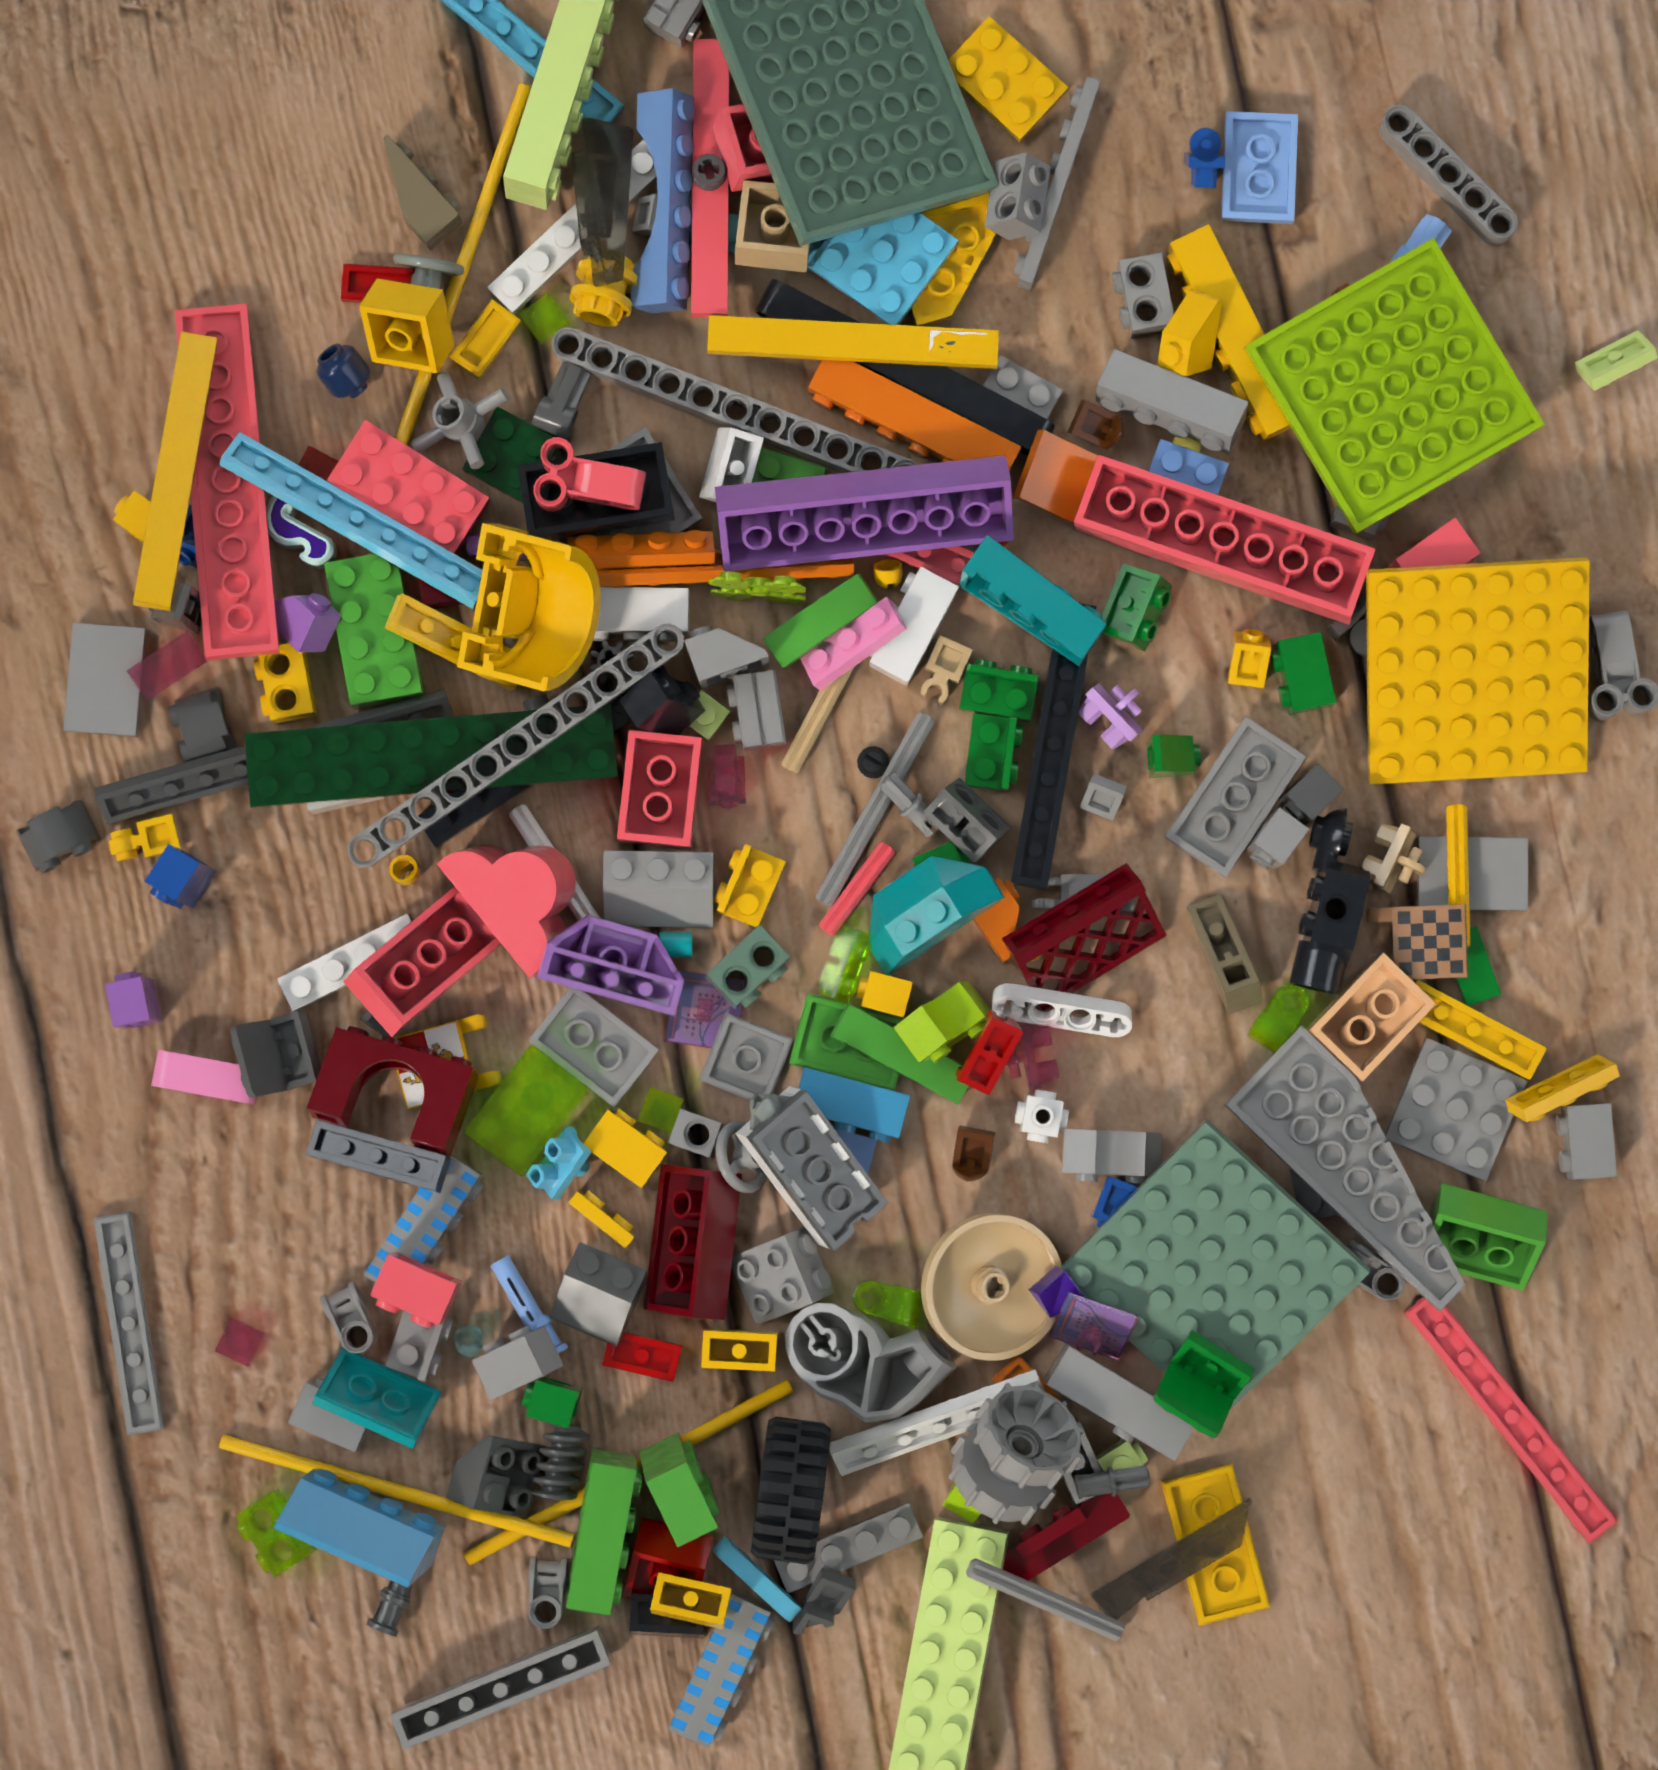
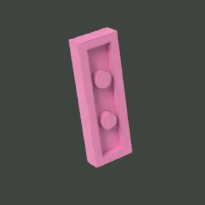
[800,597,907,691]

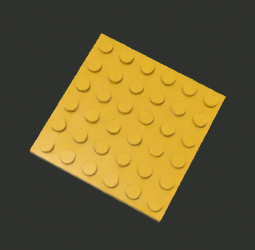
[1366,557,1590,784]

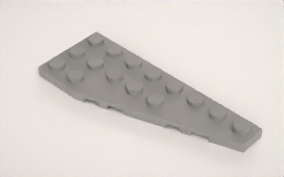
[1224,1026,1466,1311]

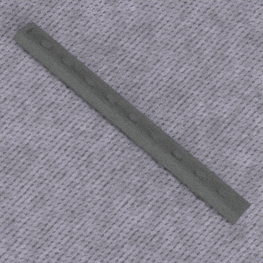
[95,689,454,824]

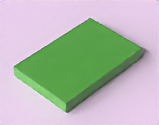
[789,993,904,1091]

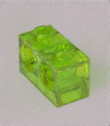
[236,1488,317,1577]

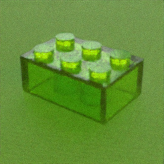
[464,1045,591,1177]

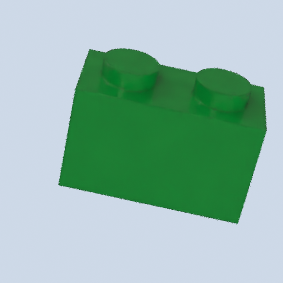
[1270,632,1336,716]

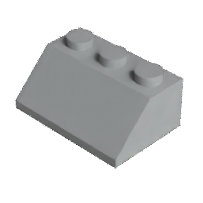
[603,851,715,928]

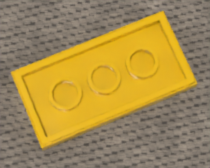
[1160,1463,1270,1626]

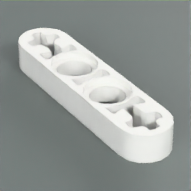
[992,983,1132,1037]

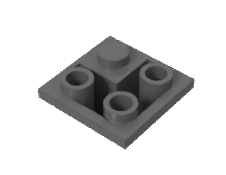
[446,1435,547,1518]

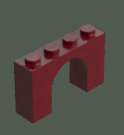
[306,1026,479,1157]

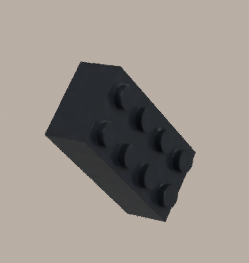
[517,442,675,541]

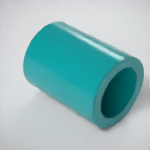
[659,932,693,958]

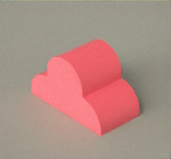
[437,845,576,978]

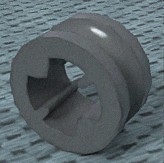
[693,154,725,191]

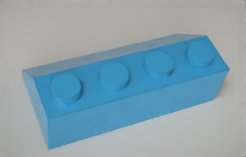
[274,1469,446,1588]

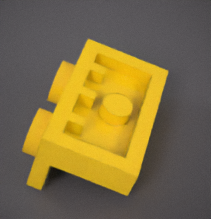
[713,843,786,928]

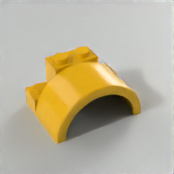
[457,523,601,691]

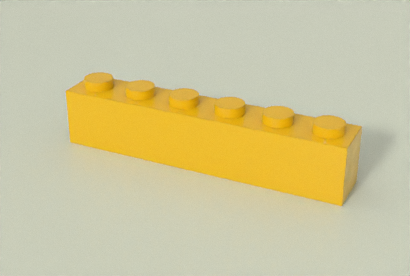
[1165,224,1291,442]

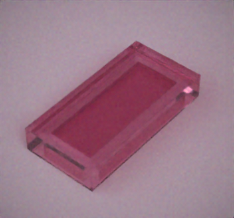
[126,631,208,701]

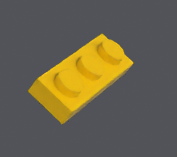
[1505,1054,1620,1122]

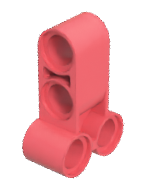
[534,437,646,512]

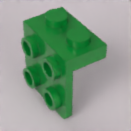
[1153,1330,1255,1438]

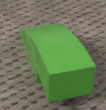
[763,573,879,668]

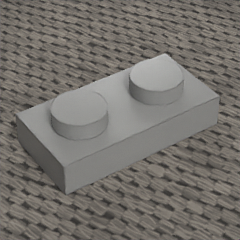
[983,355,1063,419]

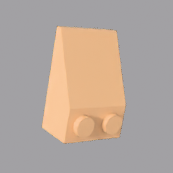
[1306,952,1436,1083]

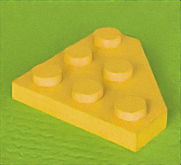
[911,193,997,326]

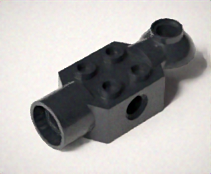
[1289,808,1370,995]

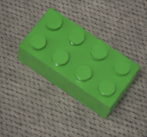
[324,554,426,710]
[566,1448,642,1616]

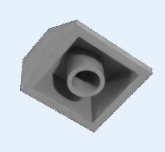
[684,626,769,690]

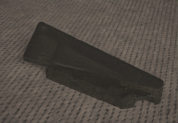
[571,118,633,287]
[1090,1497,1252,1620]

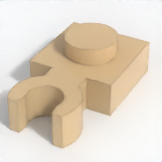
[921,635,973,705]

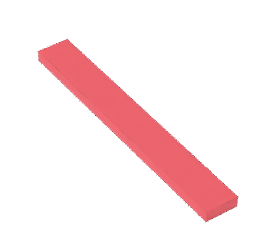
[691,39,729,318]
[1403,1296,1618,1544]

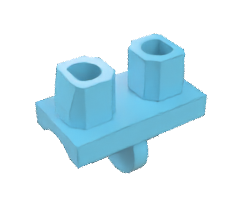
[526,1127,591,1200]

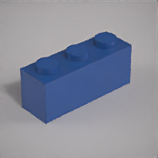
[144,844,217,909]

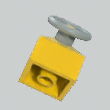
[359,253,464,373]

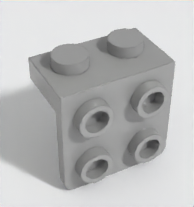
[731,1227,834,1324]

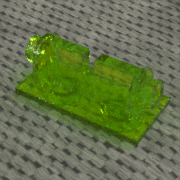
[817,925,871,1004]

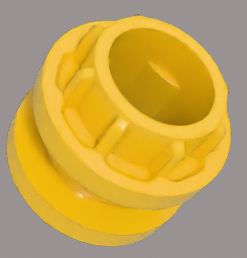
[569,250,638,328]

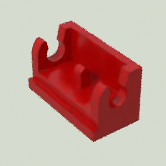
[955,1010,1024,1095]

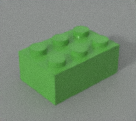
[639,1432,721,1547]

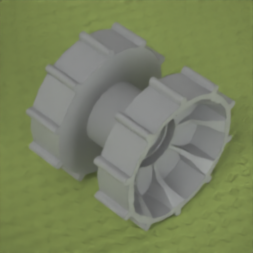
[948,1383,1084,1525]

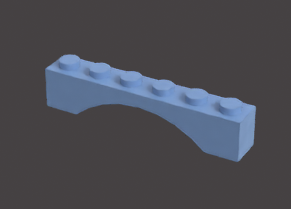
[631,88,695,314]

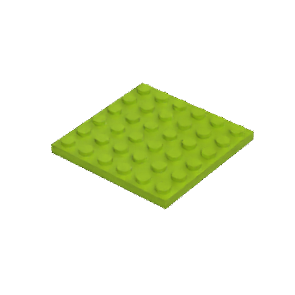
[1244,238,1545,535]

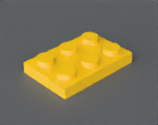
[948,16,1069,143]

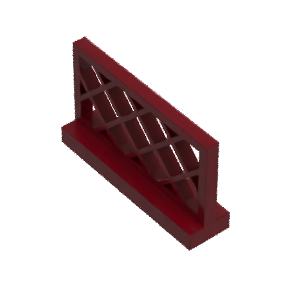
[1002,863,1167,1011]

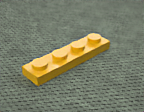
[384,593,517,691]
[1414,979,1547,1081]

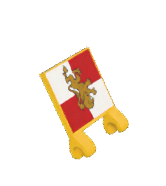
[395,1014,502,1110]

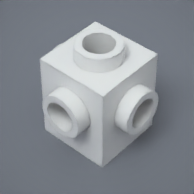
[1014,1089,1069,1144]

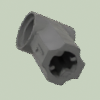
[532,361,591,439]

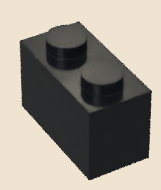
[619,672,706,735]

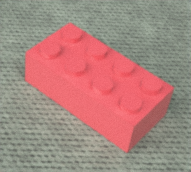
[327,420,490,555]
[343,886,501,1037]

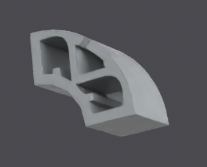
[1062,1129,1162,1183]

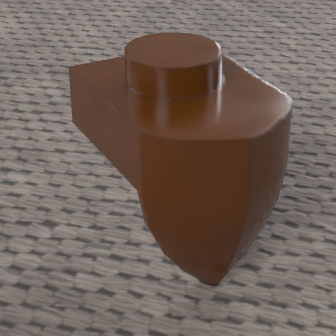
[1067,399,1124,449]
[952,1125,996,1182]

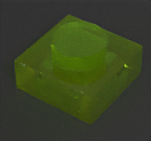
[519,293,570,345]
[637,1087,684,1133]

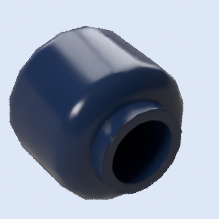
[316,343,370,398]

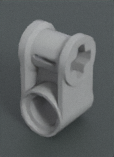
[1349,1240,1405,1300]
[320,1281,378,1353]
[528,1556,568,1629]

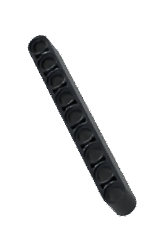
[755,279,1055,456]

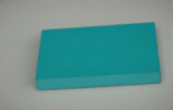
[312,1347,442,1449]

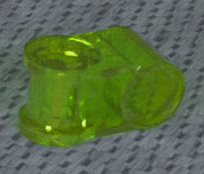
[1247,984,1309,1053]
[853,1280,923,1329]

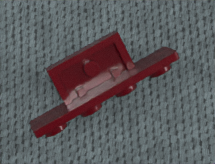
[1003,1492,1130,1581]

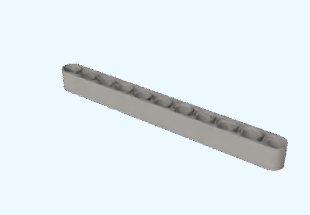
[552,327,918,473]
[348,624,684,868]

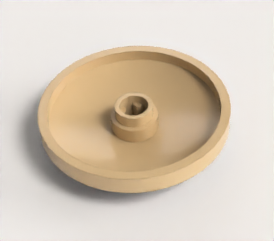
[921,1213,1062,1361]

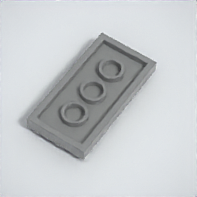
[1164,717,1306,878]

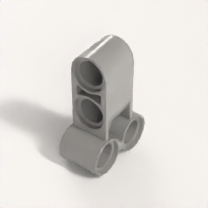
[1588,610,1658,721]

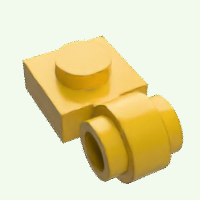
[108,814,182,862]

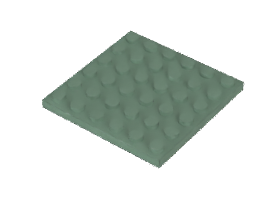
[1060,1118,1370,1410]

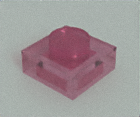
[215,1317,265,1367]

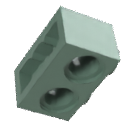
[705,925,790,1010]

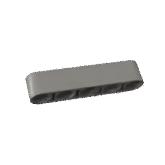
[1378,104,1518,246]

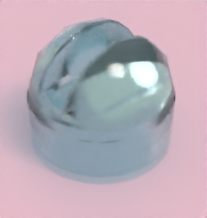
[453,1325,484,1358]

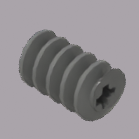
[531,1422,590,1501]

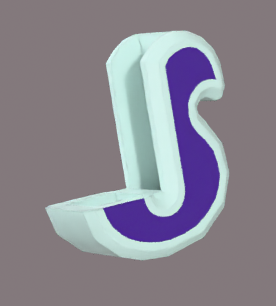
[267,496,337,569]

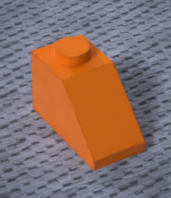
[973,877,1021,963]

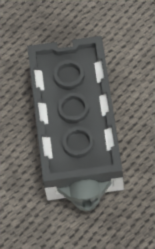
[735,1086,888,1251]

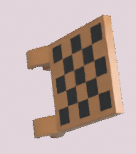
[1366,904,1468,980]

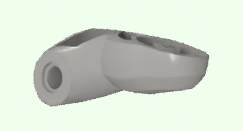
[785,1303,956,1423]

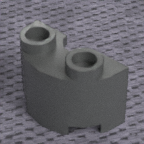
[168,687,237,762]
[16,800,100,874]

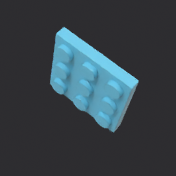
[808,212,959,325]

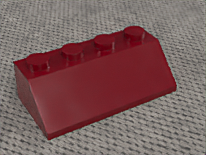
[644,1164,742,1320]

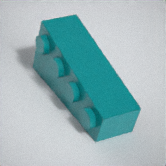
[959,535,1106,666]

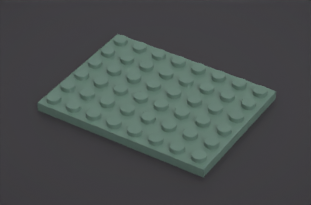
[702,0,999,246]

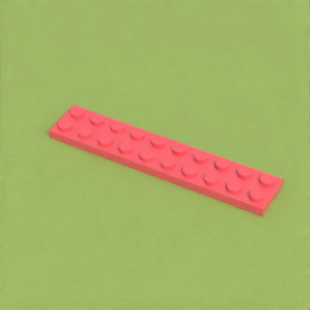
[174,303,280,661]

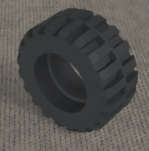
[751,1416,831,1564]

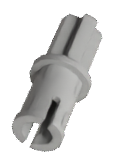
[880,773,938,837]

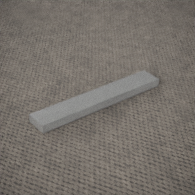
[93,1212,165,1436]

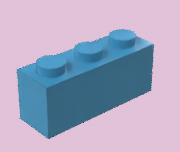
[798,1067,910,1143]

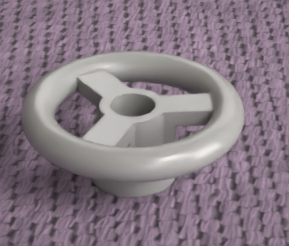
[716,1121,767,1193]

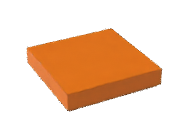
[1013,430,1098,524]

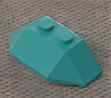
[868,856,1005,976]

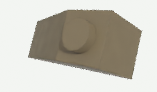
[1187,894,1263,1015]

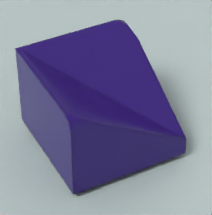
[1028,1266,1085,1318]

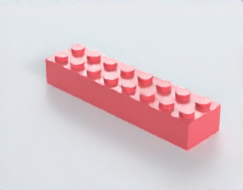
[1074,455,1376,625]

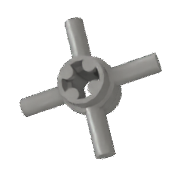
[412,372,509,469]

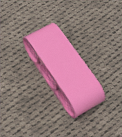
[151,1050,256,1104]

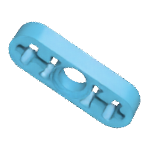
[712,1536,803,1622]

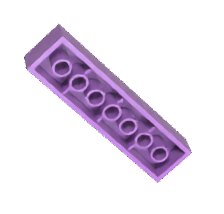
[715,455,1014,572]

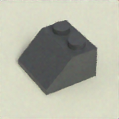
[550,1242,647,1347]

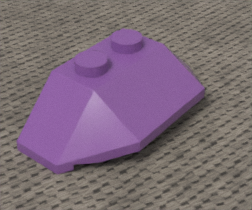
[537,915,684,1016]

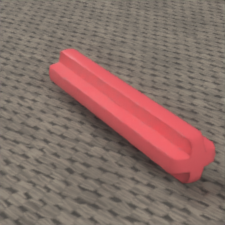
[819,842,895,936]

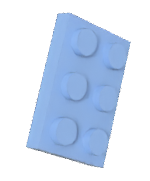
[1221,111,1298,224]

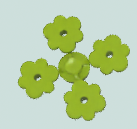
[709,572,806,605]

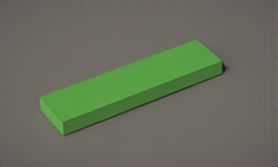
[830,1004,968,1105]

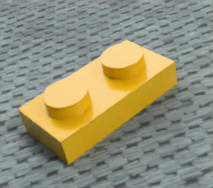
[568,1190,636,1248]

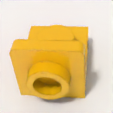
[1227,629,1271,688]

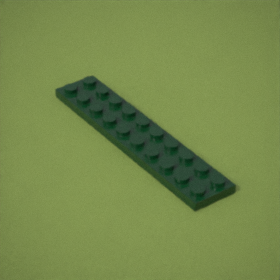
[244,704,617,808]

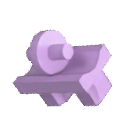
[1078,683,1144,749]

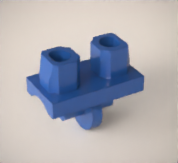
[1184,127,1226,188]

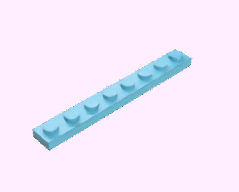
[219,432,482,609]

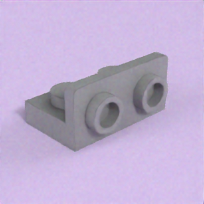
[385,1310,454,1382]

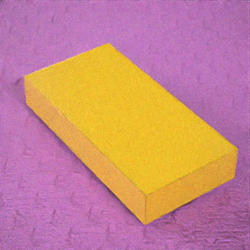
[449,299,522,380]

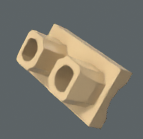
[1361,823,1426,894]

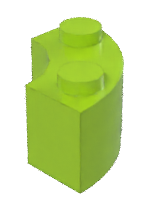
[894,980,991,1063]

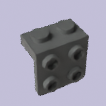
[231,1009,321,1098]

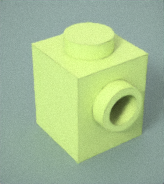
[1095,1439,1149,1472]

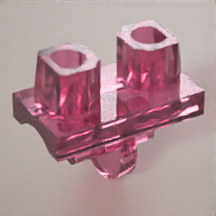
[708,744,746,809]
[1006,1023,1059,1091]

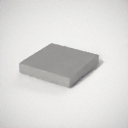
[699,1013,793,1100]

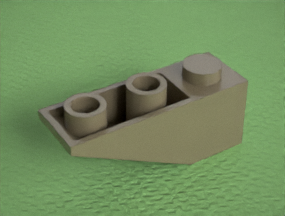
[384,135,462,251]

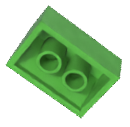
[1429,1183,1548,1291]

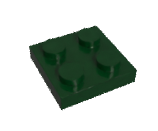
[462,407,558,503]

